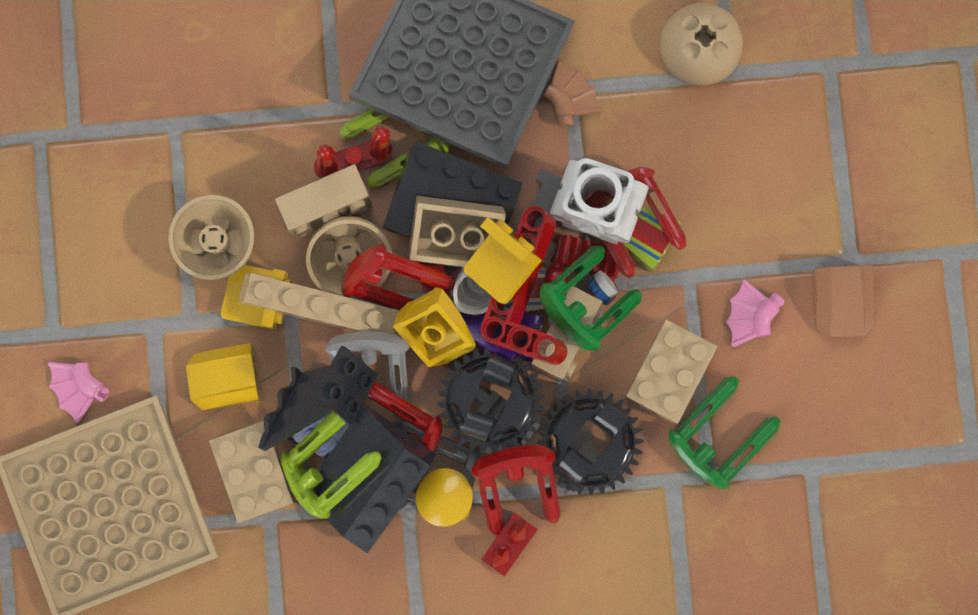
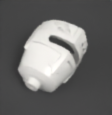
[453,267,492,315]

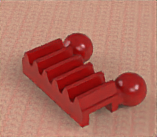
[544,234,619,301]

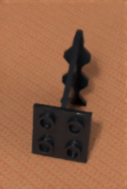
[258,346,378,451]

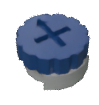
[587,270,619,306]

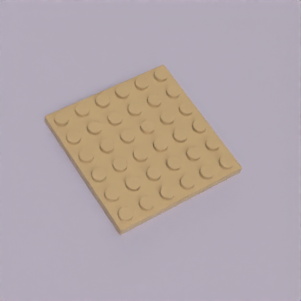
[0,395,219,615]

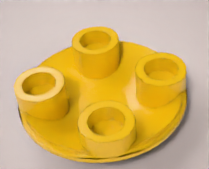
[416,468,473,527]

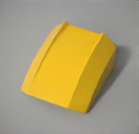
[392,287,475,368]
[186,343,262,410]

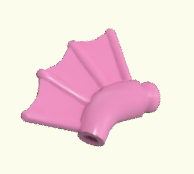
[725,279,785,347]
[48,361,110,424]

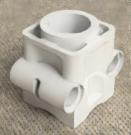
[549,158,649,244]

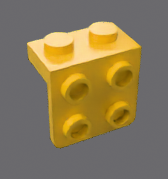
[464,217,542,304]
[221,265,291,330]

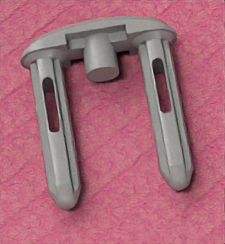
[325,331,409,422]

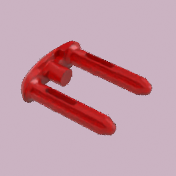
[314,126,393,179]
[584,167,687,278]
[341,244,455,311]
[335,382,443,452]
[471,445,561,535]

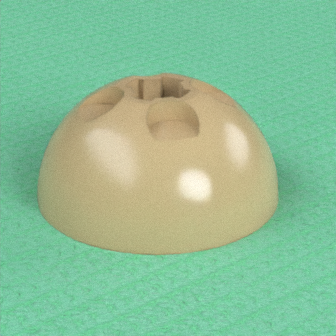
[659,2,743,86]
[168,195,255,280]
[306,216,392,299]

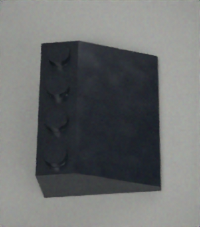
[382,141,523,239]
[314,404,437,553]

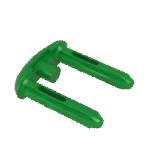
[539,245,643,351]
[668,376,781,490]

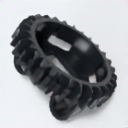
[437,348,545,455]
[537,389,644,495]

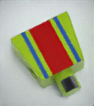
[624,207,682,273]

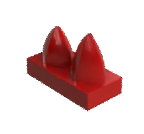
[481,512,538,576]

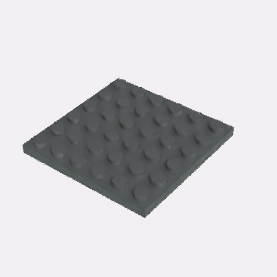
[349,0,575,169]

